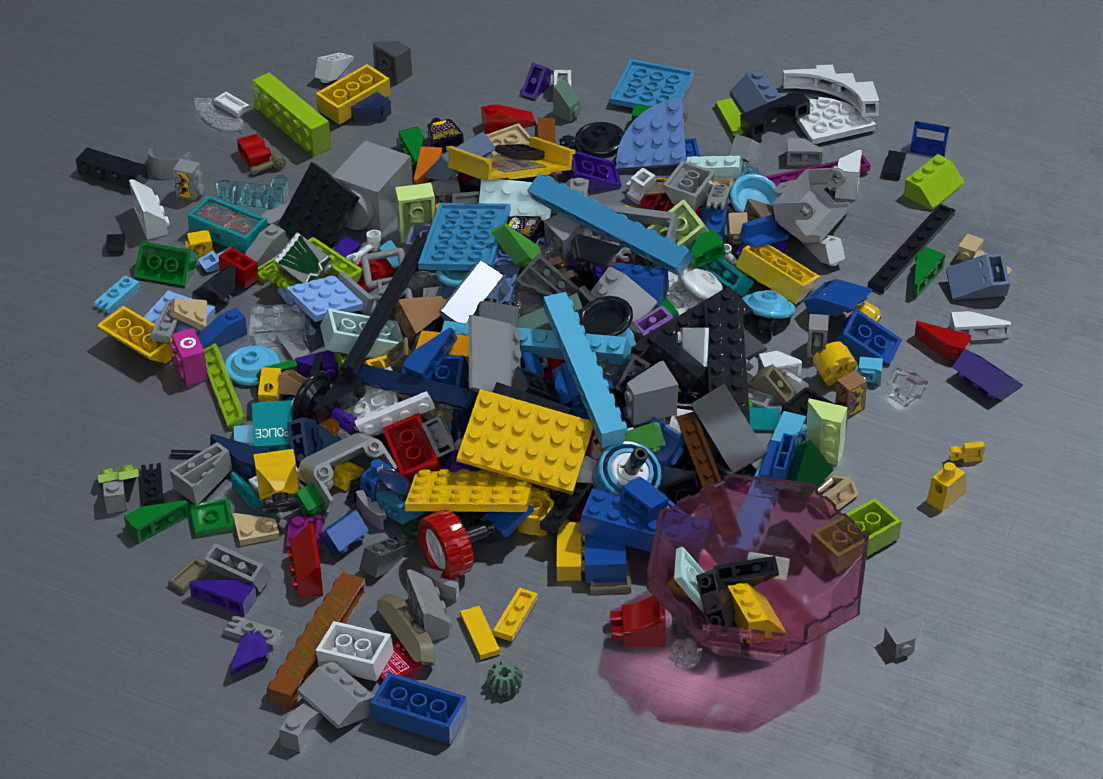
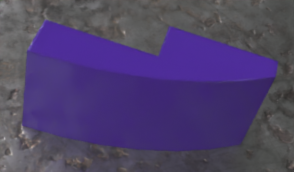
[333,237,361,258]

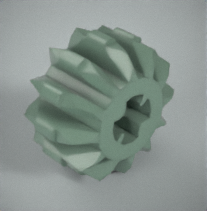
[487,661,523,697]

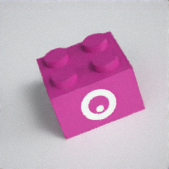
[170,328,208,386]

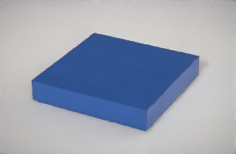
[480,504,534,538]

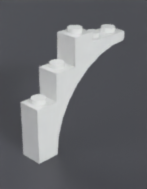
[783,64,879,117]

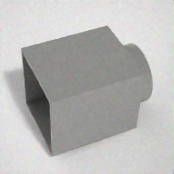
[332,141,413,233]

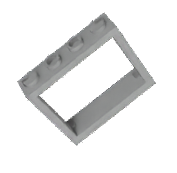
[597,204,679,270]

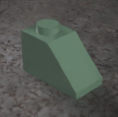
[553,79,581,122]

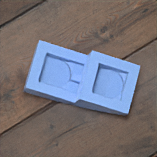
[198,246,231,272]

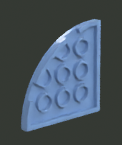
[616,98,686,171]

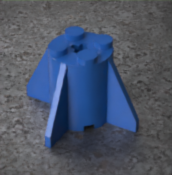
[552,362,613,419]

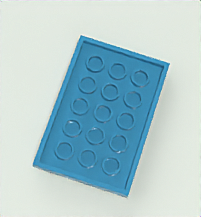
[418,203,511,271]

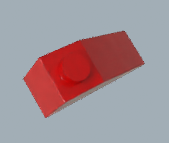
[481,104,536,134]
[915,321,971,361]

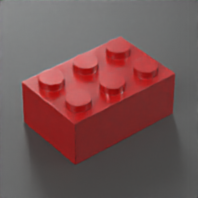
[382,413,442,484]

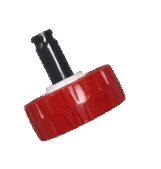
[418,510,496,580]

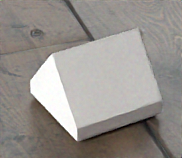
[785,372,809,394]

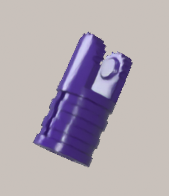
[331,408,359,435]

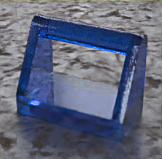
[910,121,950,157]

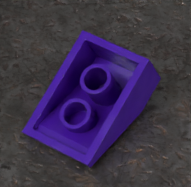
[562,151,622,191]

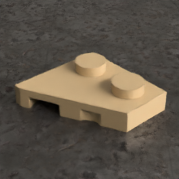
[170,298,207,331]

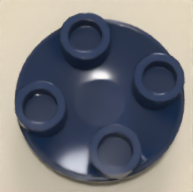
[379,468,412,500]

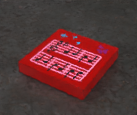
[379,639,423,682]

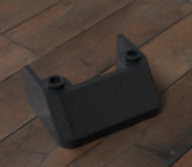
[571,234,621,292]

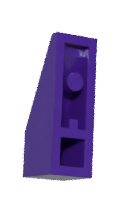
[189,580,257,617]

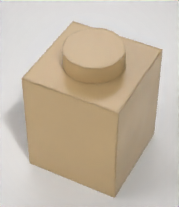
[957,234,984,262]

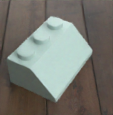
[687,155,742,183]

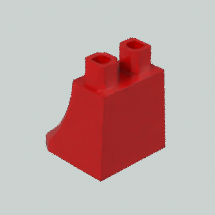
[610,591,666,647]

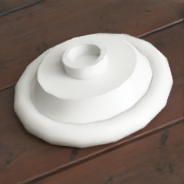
[680,268,723,300]

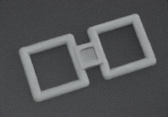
[361,248,413,321]

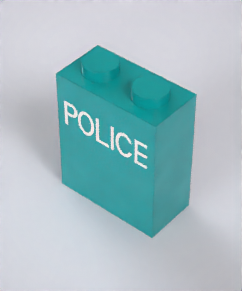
[252,400,293,453]

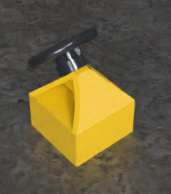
[254,449,301,513]

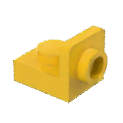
[332,461,364,491]

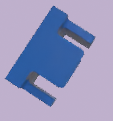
[649,416,685,468]

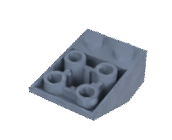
[946,253,1010,300]

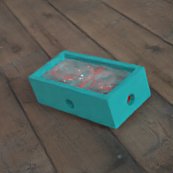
[187,195,268,254]

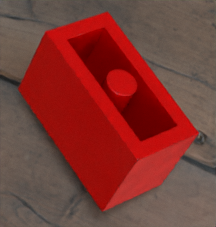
[219,247,259,288]

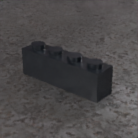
[76,147,149,189]

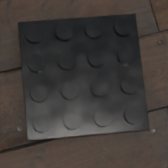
[278,162,360,249]

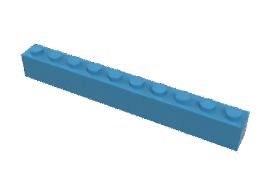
[527,173,692,277]

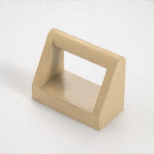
[806,475,859,515]

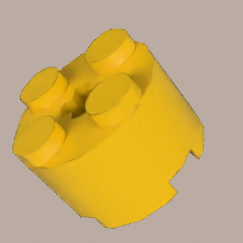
[813,342,857,386]
[516,490,554,537]

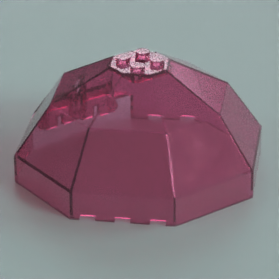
[647,474,869,662]

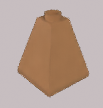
[393,296,447,344]

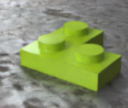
[97,464,139,483]

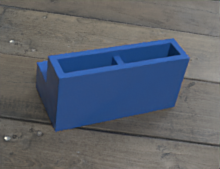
[760,433,795,487]

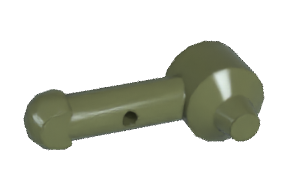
[250,153,286,175]

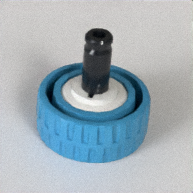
[592,441,662,496]

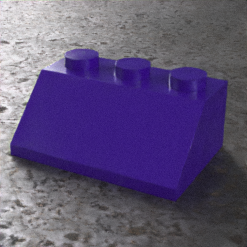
[952,348,1023,400]

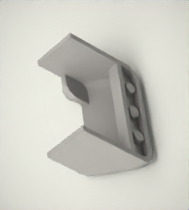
[299,432,398,514]

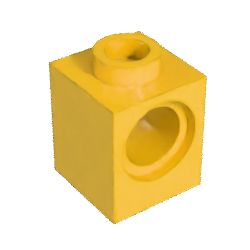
[185,230,213,257]

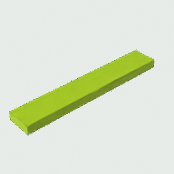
[204,343,247,430]

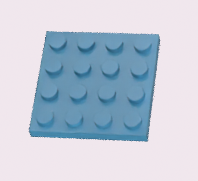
[610,59,695,109]

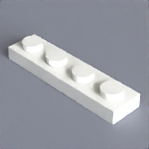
[355,391,435,435]

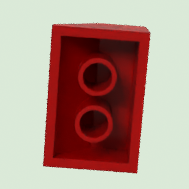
[288,523,323,599]

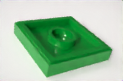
[189,498,235,538]

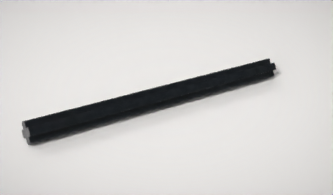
[340,235,427,379]

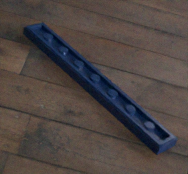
[340,364,476,410]

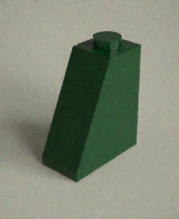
[784,439,833,502]

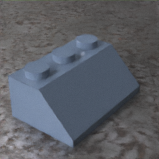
[730,70,781,113]

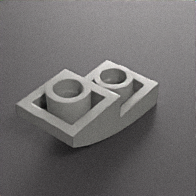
[746,357,758,383]
[356,490,386,529]
[422,567,459,602]

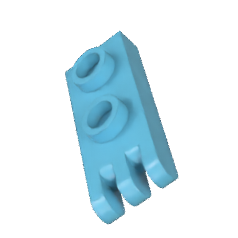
[93,275,140,314]

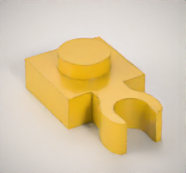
[949,441,985,462]

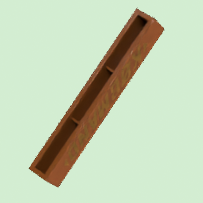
[267,572,366,709]

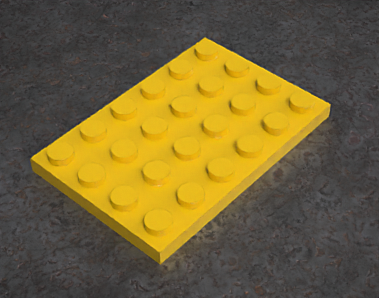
[456,389,593,495]
[405,469,534,512]

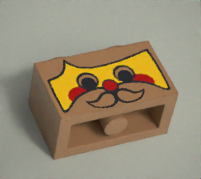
[835,371,867,418]

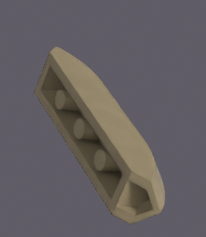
[377,594,435,666]

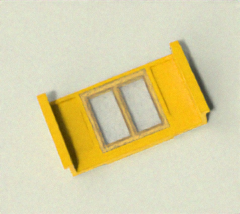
[446,137,575,180]

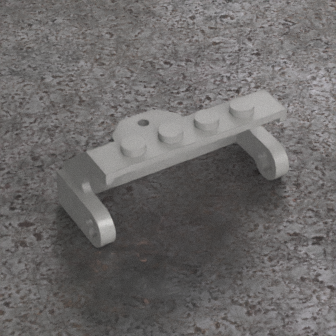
[773,168,850,243]

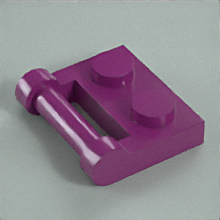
[286,514,325,551]

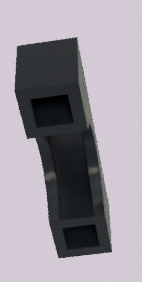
[740,90,810,139]

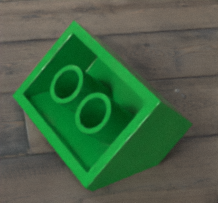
[134,241,199,286]

